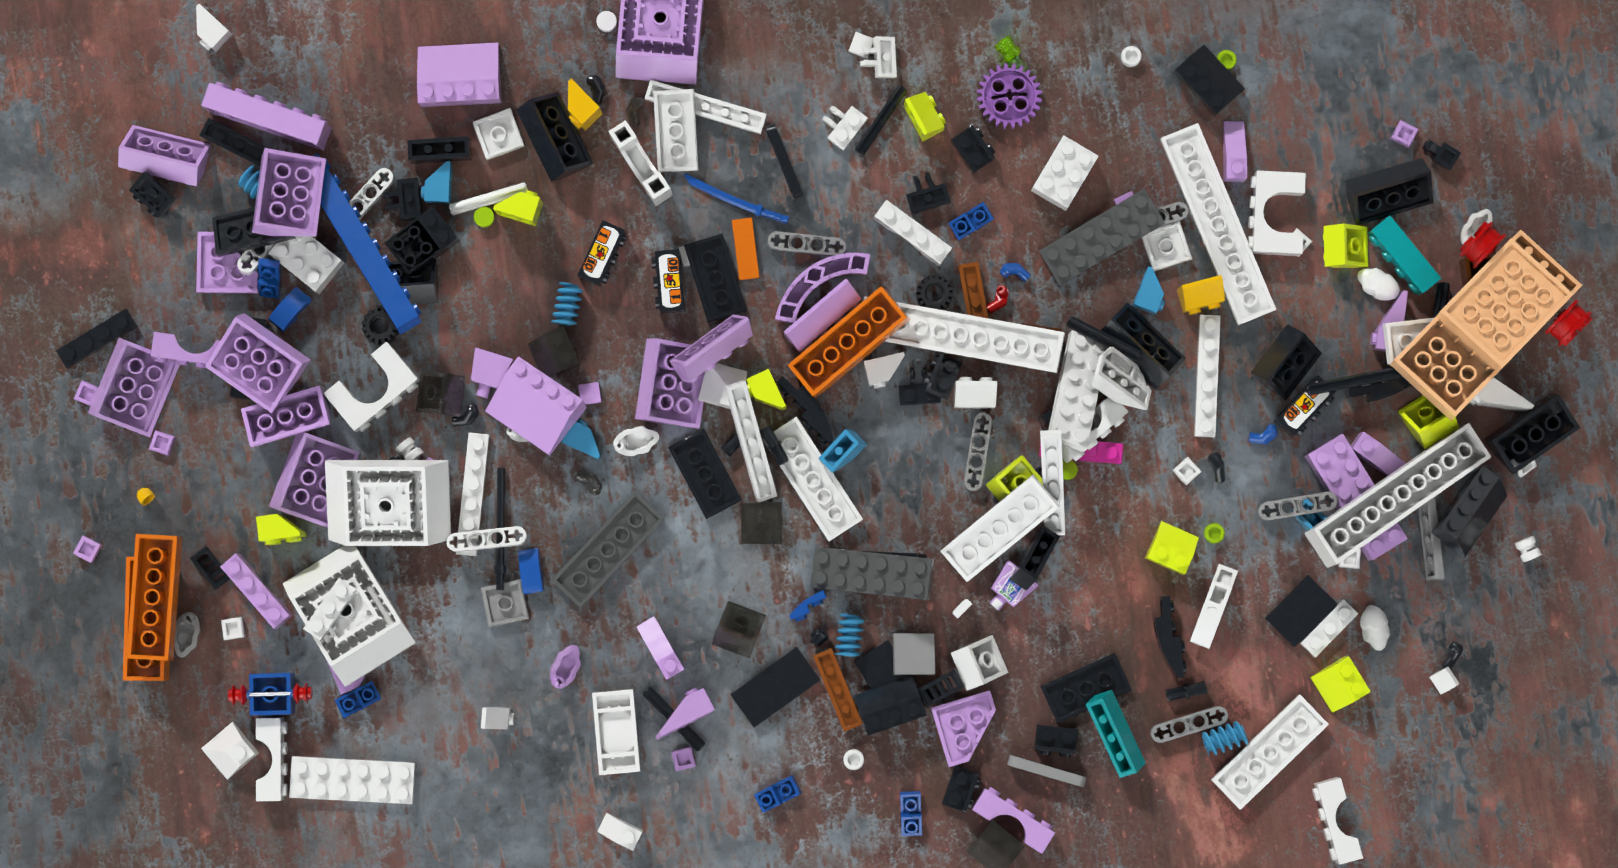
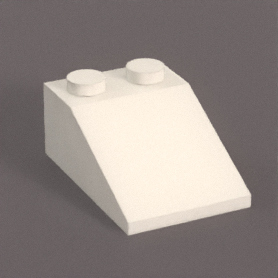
[1469,377,1535,412]

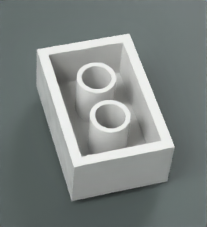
[1031,135,1098,211]
[268,236,345,294]

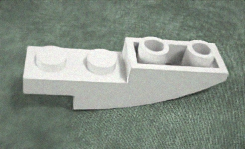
[1190,564,1238,649]

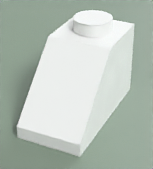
[196,4,233,52]
[864,352,905,389]
[481,707,514,729]
[597,813,644,851]

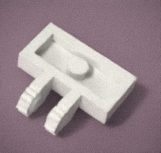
[860,36,897,78]
[822,106,868,151]

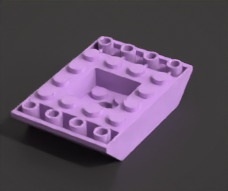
[616,0,704,85]

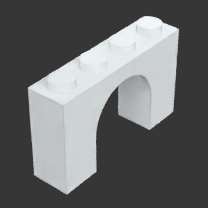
[609,120,673,206]
[1248,171,1306,256]
[323,342,420,432]

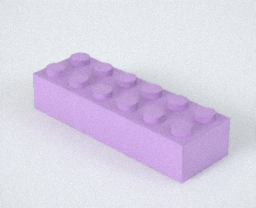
[201,82,332,151]
[1304,434,1408,561]

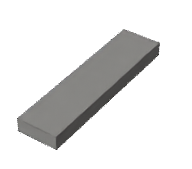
[1418,497,1445,581]

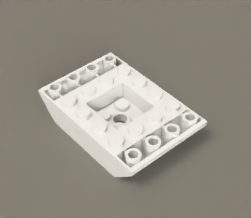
[325,460,451,546]
[283,545,416,687]

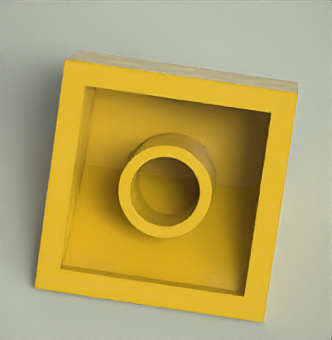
[568,78,602,131]
[1177,275,1225,315]

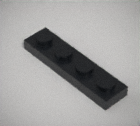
[199,118,269,167]
[56,309,138,368]

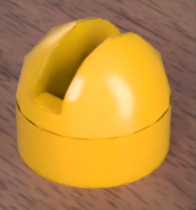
[137,488,155,505]

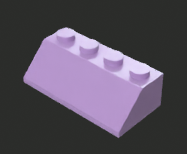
[118,125,211,186]
[784,279,862,354]
[669,314,753,383]
[241,385,330,448]

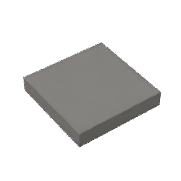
[481,579,530,628]
[893,633,935,675]

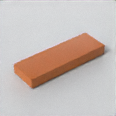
[732,217,759,281]

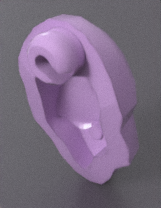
[550,645,581,689]

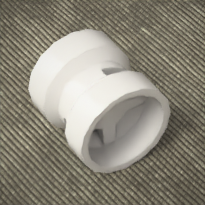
[395,437,424,460]
[1514,536,1542,562]

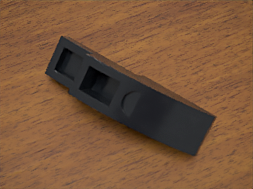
[777,376,833,445]
[1345,377,1412,403]
[1153,596,1187,678]

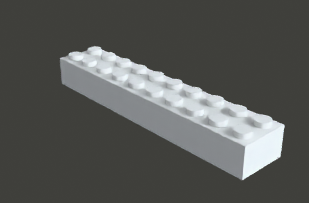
[1304,423,1491,568]

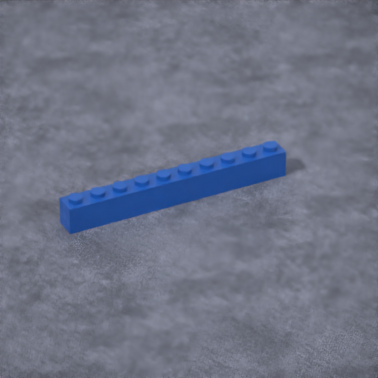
[314,153,422,335]

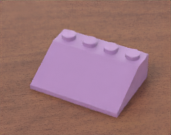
[417,43,502,107]
[252,148,326,237]
[205,313,311,413]
[88,338,180,437]
[635,338,705,429]
[485,356,587,456]
[269,432,360,528]

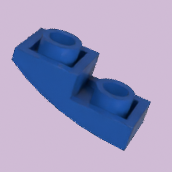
[948,202,995,240]
[257,258,281,299]
[268,287,311,332]
[518,548,544,595]
[789,590,826,622]
[334,681,381,719]
[754,775,802,813]
[900,791,922,836]

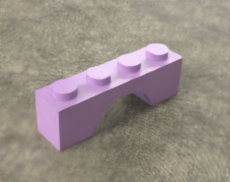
[150,332,220,369]
[220,553,293,629]
[971,787,1055,854]

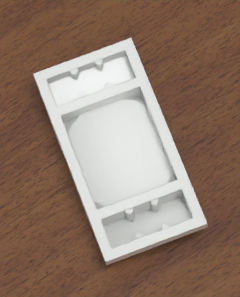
[592,689,640,775]

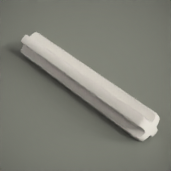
[449,183,528,215]

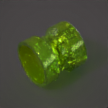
[994,35,1022,63]

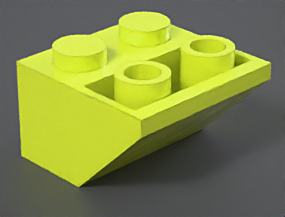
[256,514,307,546]

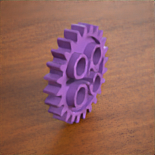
[976,63,1042,129]

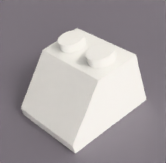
[951,635,1009,691]

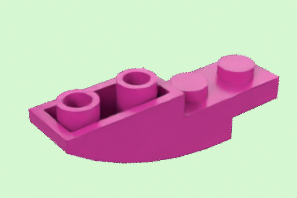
[1039,441,1124,464]

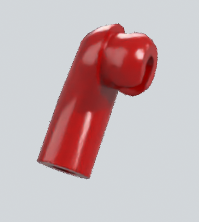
[986,285,1009,314]

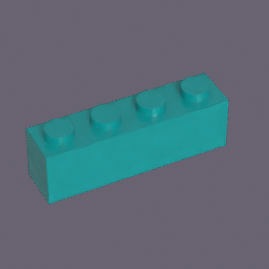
[1368,216,1442,296]
[1086,690,1146,778]

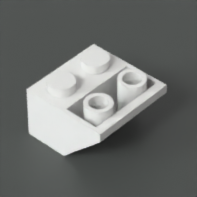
[954,377,997,409]

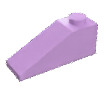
[1223,121,1247,182]
[1370,290,1408,352]
[1351,432,1406,476]
[637,616,685,680]
[655,688,715,740]

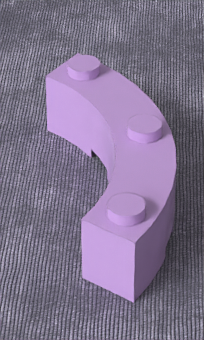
[775,253,870,324]

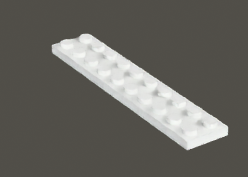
[1160,123,1276,325]
[864,296,1065,373]

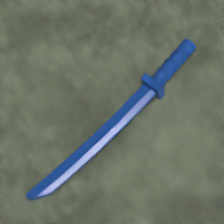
[684,174,789,224]

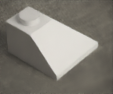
[698,363,747,409]
[201,722,259,780]

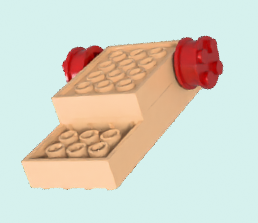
[1390,221,1593,421]

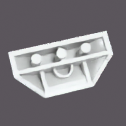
[1091,347,1151,410]

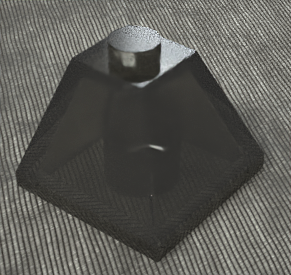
[741,502,782,544]

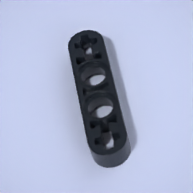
[765,123,803,199]

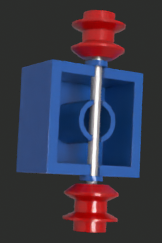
[228,672,313,715]

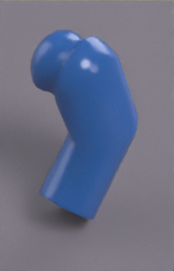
[1000,263,1031,282]
[1248,424,1278,445]

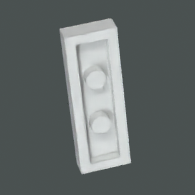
[303,578,357,641]
[1300,599,1358,657]

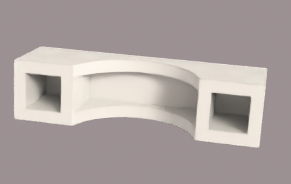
[874,200,952,267]
[1062,398,1128,463]
[256,717,288,801]
[1312,777,1363,865]

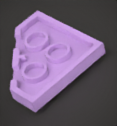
[196,232,259,294]
[931,691,996,767]

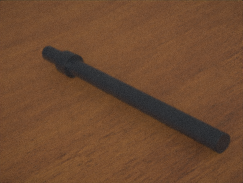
[494,468,506,590]

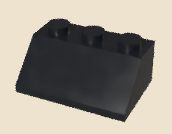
[1174,45,1245,116]
[374,259,438,307]
[1251,324,1322,401]
[854,676,927,736]

